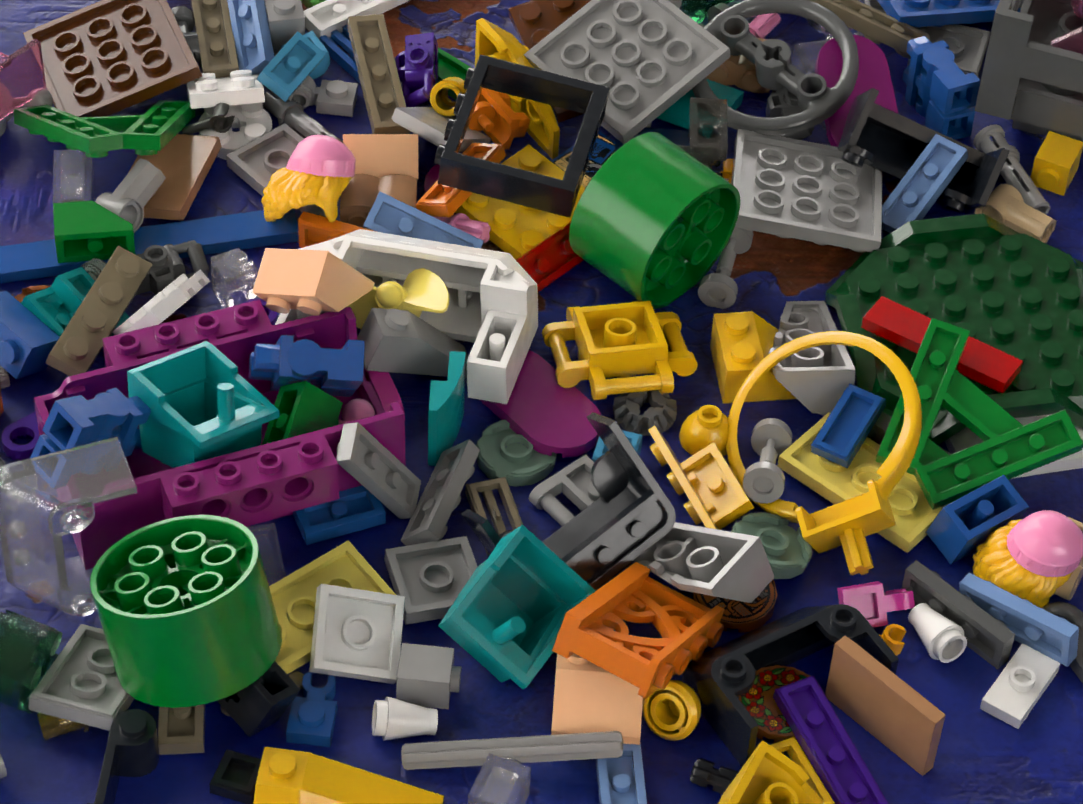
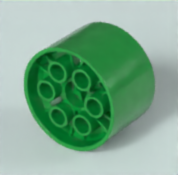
[569,132,740,309]
[90,515,282,708]

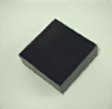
[209,749,261,804]

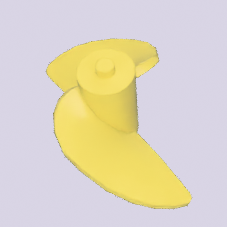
[347,268,450,329]

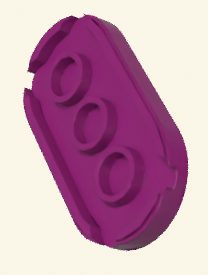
[815,35,899,147]
[480,350,601,458]

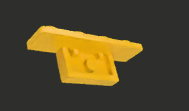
[648,425,755,530]

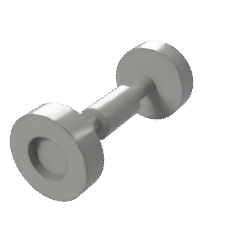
[698,227,754,309]
[743,418,792,503]

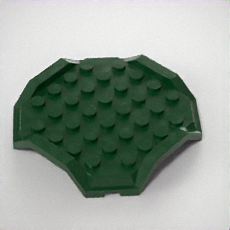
[825,213,1083,445]

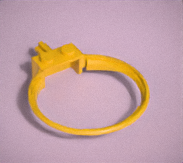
[726,331,922,576]

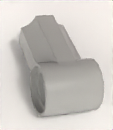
[95,158,166,232]

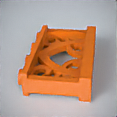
[552,562,724,699]

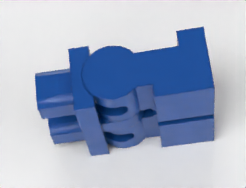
[902,36,981,140]
[249,335,365,397]
[27,388,151,492]

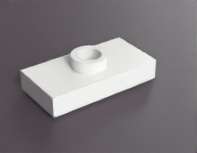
[980,643,1060,729]

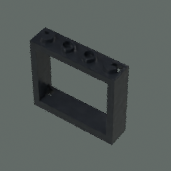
[434,54,610,218]

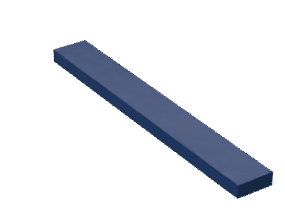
[0,209,299,284]

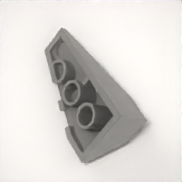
[769,301,856,416]
[633,522,775,603]

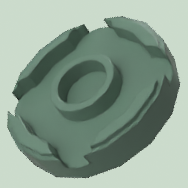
[476,420,557,487]
[731,512,812,579]

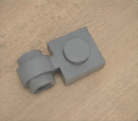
[288,76,358,117]

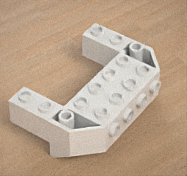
[275,229,538,404]

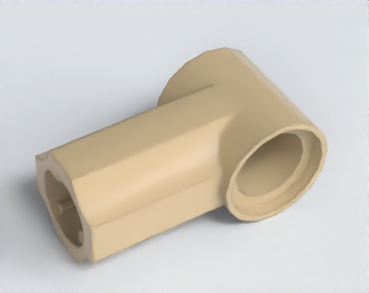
[975,184,1057,243]

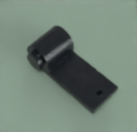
[87,709,159,804]

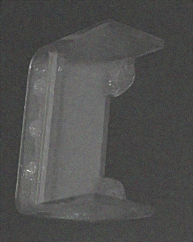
[0,437,137,616]

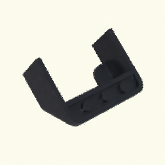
[838,88,1010,214]
[461,412,676,590]
[682,604,899,767]

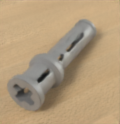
[973,124,1050,215]

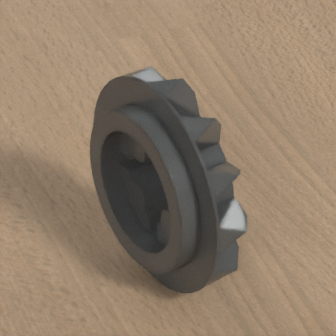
[613,390,677,436]

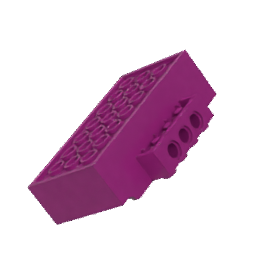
[34,300,406,570]

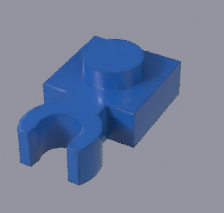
[286,673,337,747]

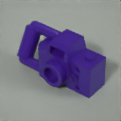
[396,32,438,107]

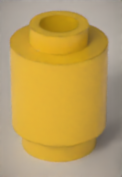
[430,77,466,116]

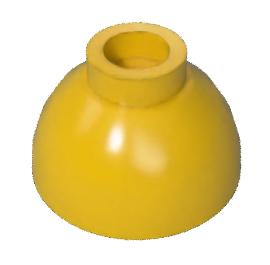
[679,405,728,456]
[642,680,701,741]

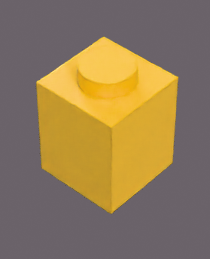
[1030,131,1083,196]

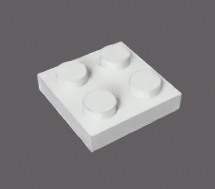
[186,70,265,109]
[309,583,405,684]

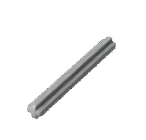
[401,731,623,770]

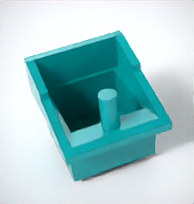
[127,341,280,468]
[438,524,596,689]

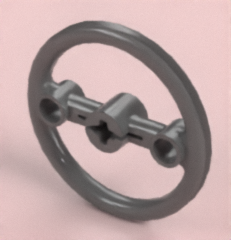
[692,0,859,136]

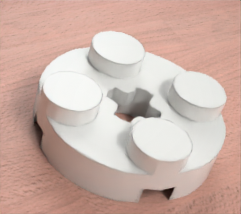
[199,103,273,160]

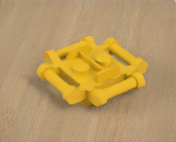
[542,301,698,400]

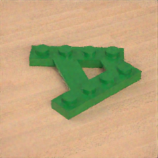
[14,100,195,158]
[876,318,1083,510]

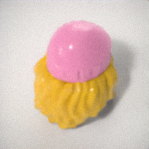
[261,135,356,223]
[972,510,1083,608]

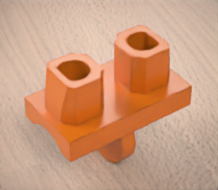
[468,88,530,150]

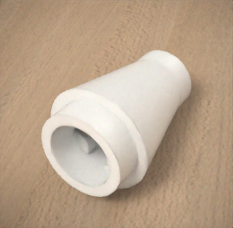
[908,603,967,663]
[372,696,438,741]

